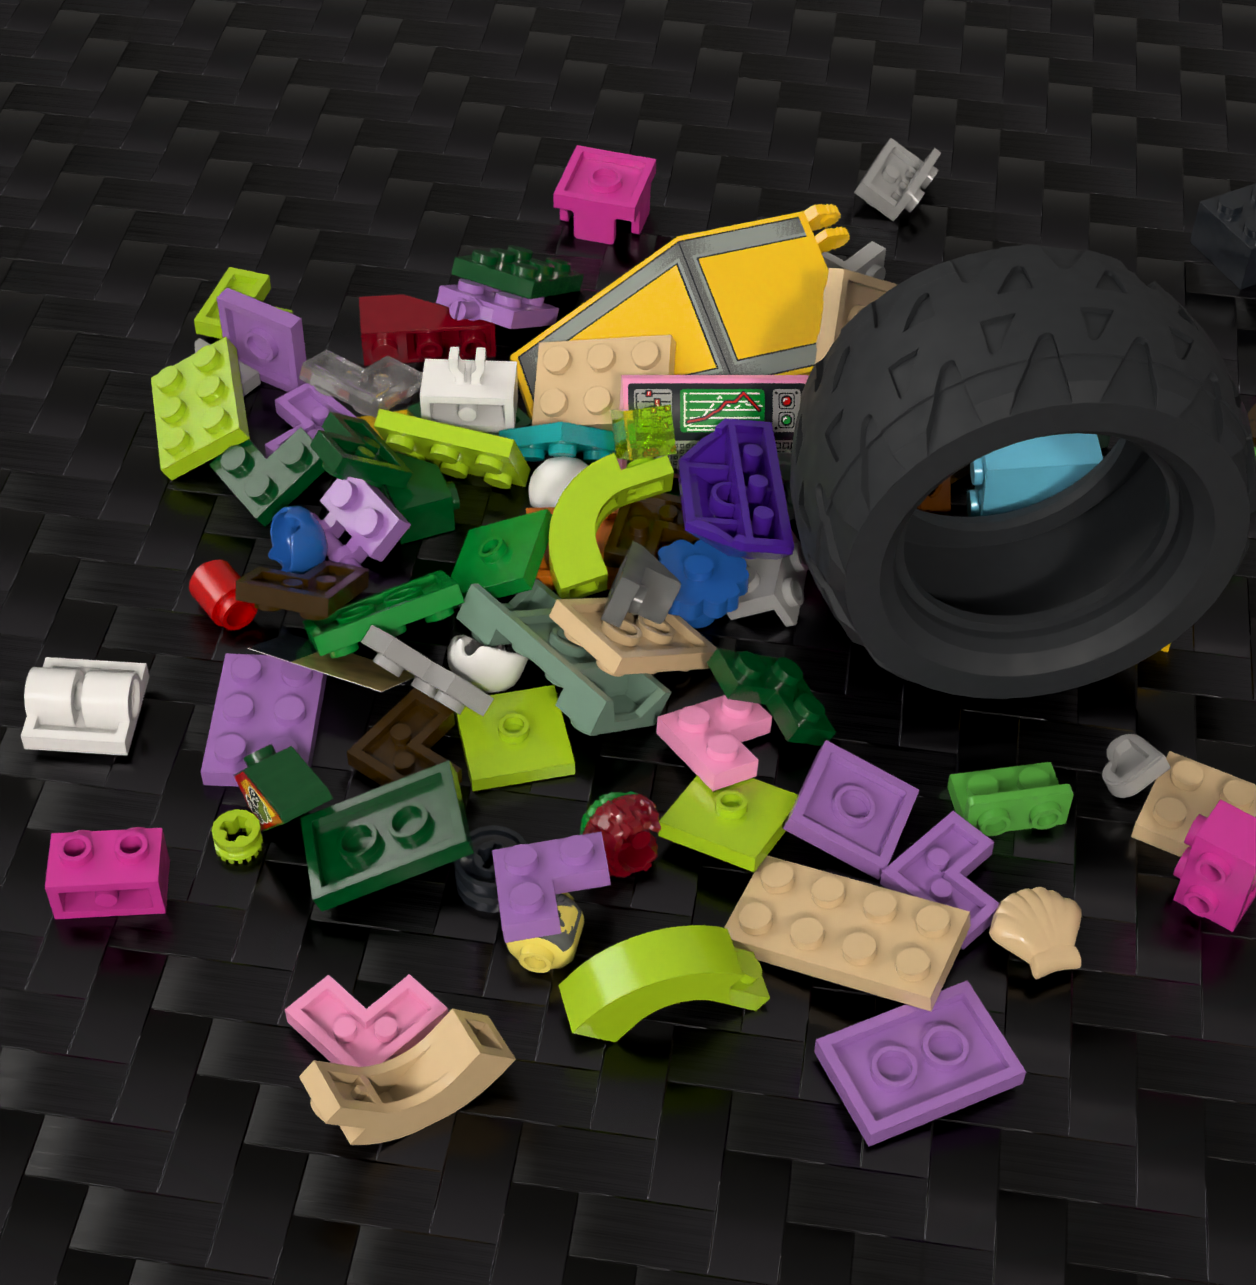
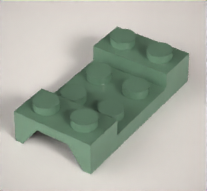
[456,579,671,736]

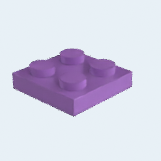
[216,288,309,392]
[783,740,919,880]

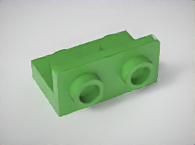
[947,762,1074,836]

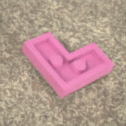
[656,695,772,791]
[285,974,449,1067]

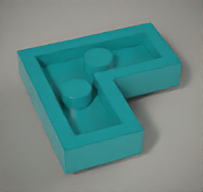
[499,422,618,463]

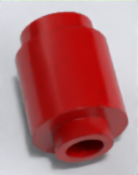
[189,559,258,630]

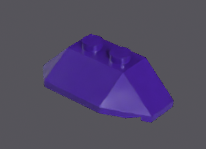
[677,418,794,560]

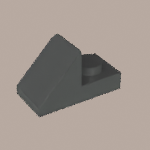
[601,541,681,628]

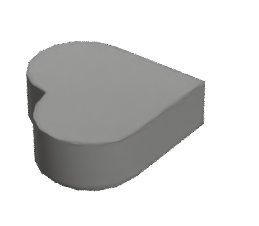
[1102,734,1171,798]

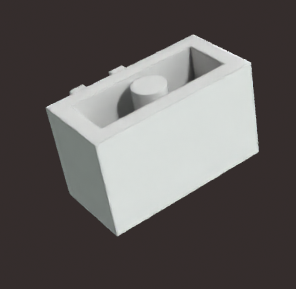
[420,347,518,433]

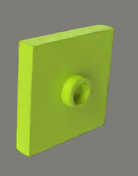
[455,685,575,791]
[658,776,798,872]

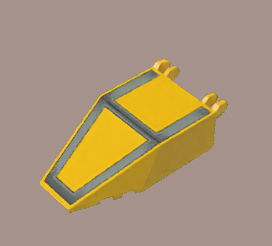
[510,204,850,433]

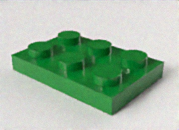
[302,570,465,658]

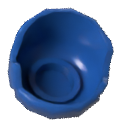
[268,506,328,575]

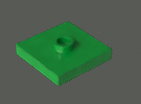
[451,509,552,609]

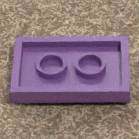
[201,653,327,787]
[814,980,1026,1147]

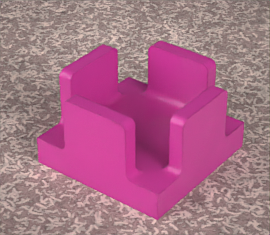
[553,145,656,244]

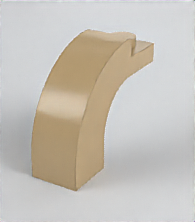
[299,1009,516,1145]

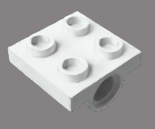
[21,657,149,755]

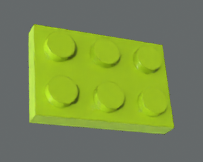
[151,337,250,480]
[374,409,531,489]

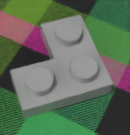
[361,625,494,716]

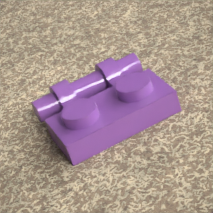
[311,477,411,567]

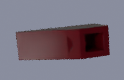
[359,294,496,366]

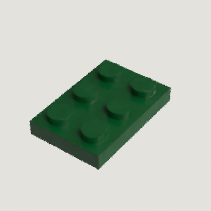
[451,245,584,300]
[300,760,474,912]

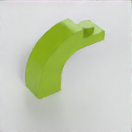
[549,453,674,599]
[558,925,770,1042]

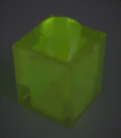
[611,404,677,460]

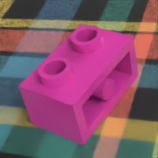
[1173,799,1256,932]
[45,827,170,919]

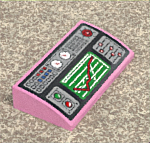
[616,375,809,478]

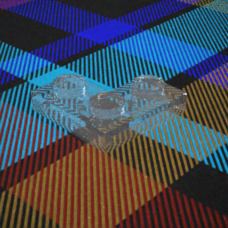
[299,350,423,418]

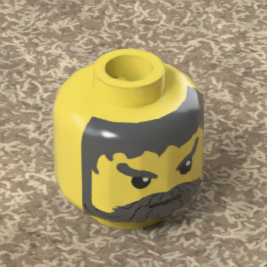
[506,892,584,973]

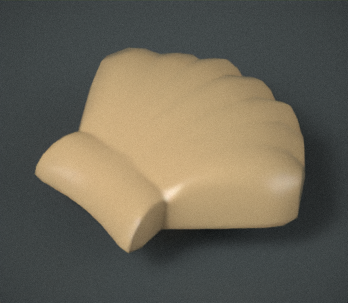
[989,887,1082,979]

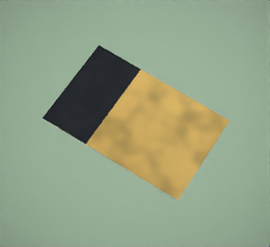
[247,633,415,692]

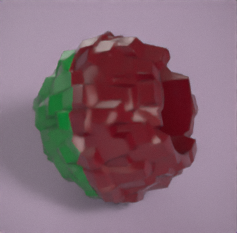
[579,791,661,878]

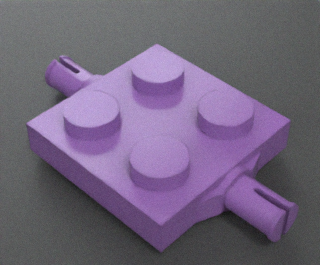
[436,279,559,329]

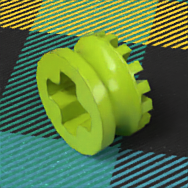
[212,809,263,864]

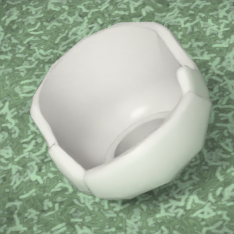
[528,456,589,508]
[447,635,529,693]

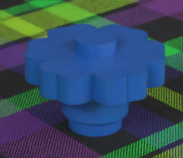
[658,540,749,628]

